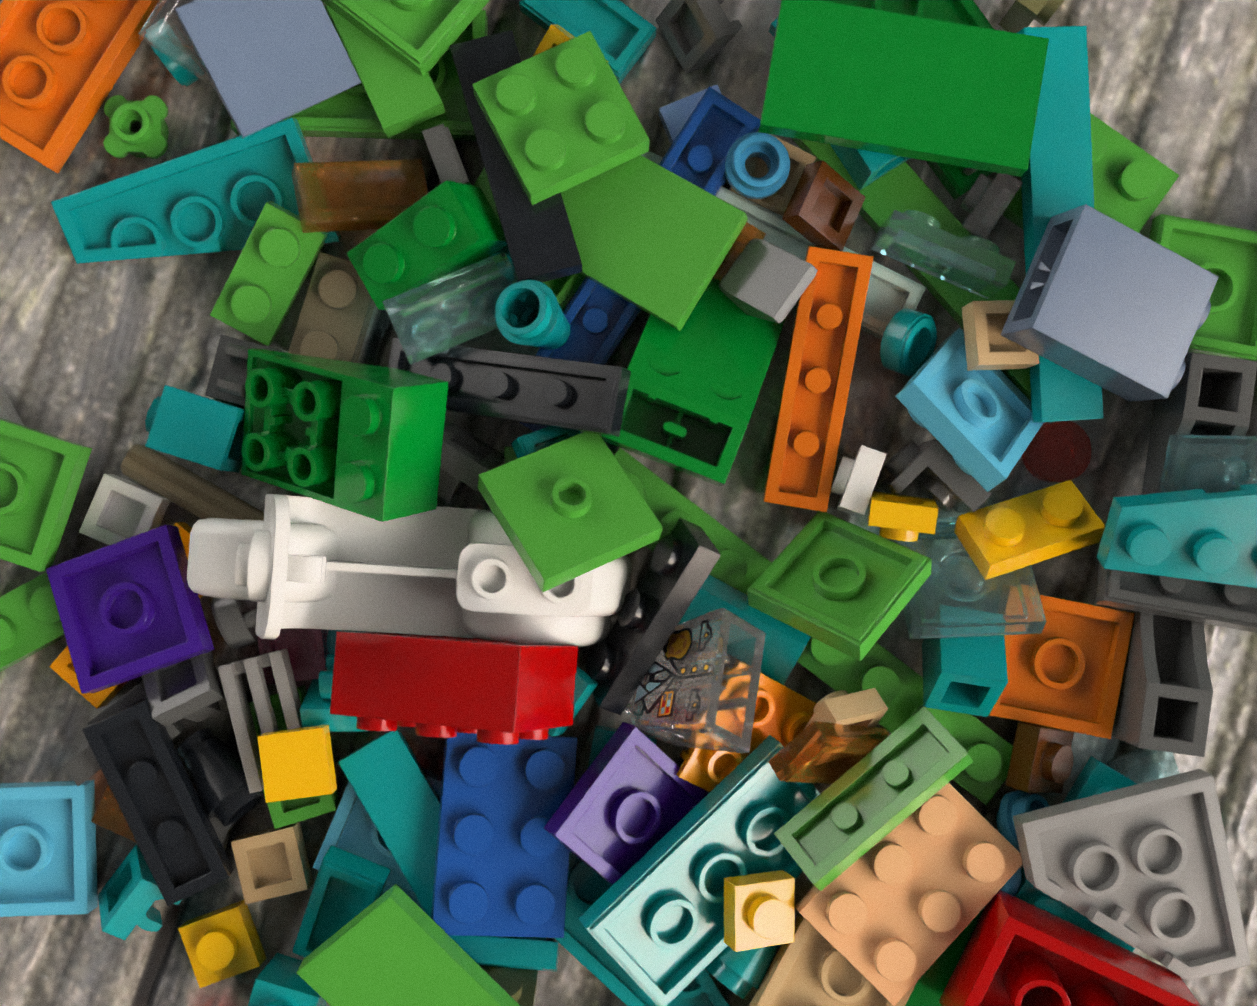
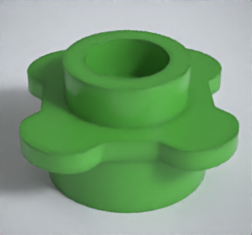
[103,95,169,159]

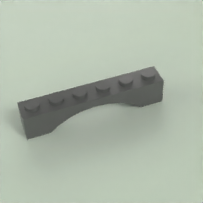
[1112,352,1257,757]

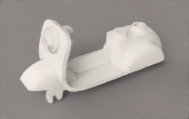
[187,494,632,647]

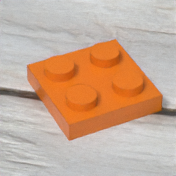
[989,587,1135,739]

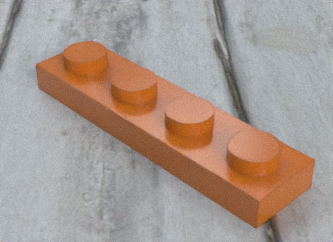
[763,246,874,512]

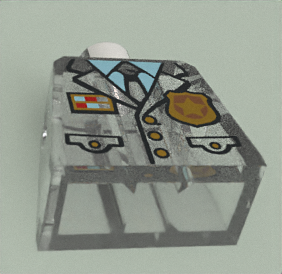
[624,608,766,753]

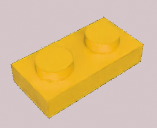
[954,480,1105,580]

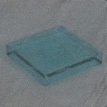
[890,517,1047,639]

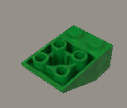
[601,280,787,486]
[241,348,448,522]

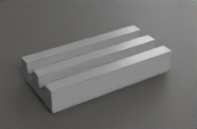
[218,648,302,794]

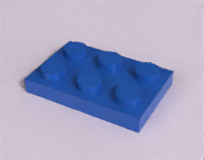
[431,732,577,938]

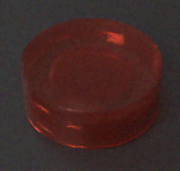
[1022,421,1092,483]

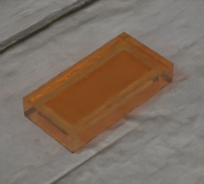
[292,159,428,233]
[768,721,890,784]

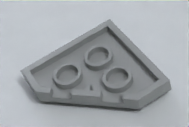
[1013,769,1251,981]

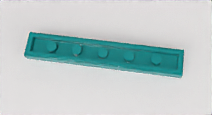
[1017,26,1103,423]

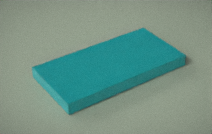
[578,735,820,1006]

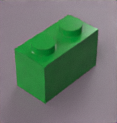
[346,180,507,310]

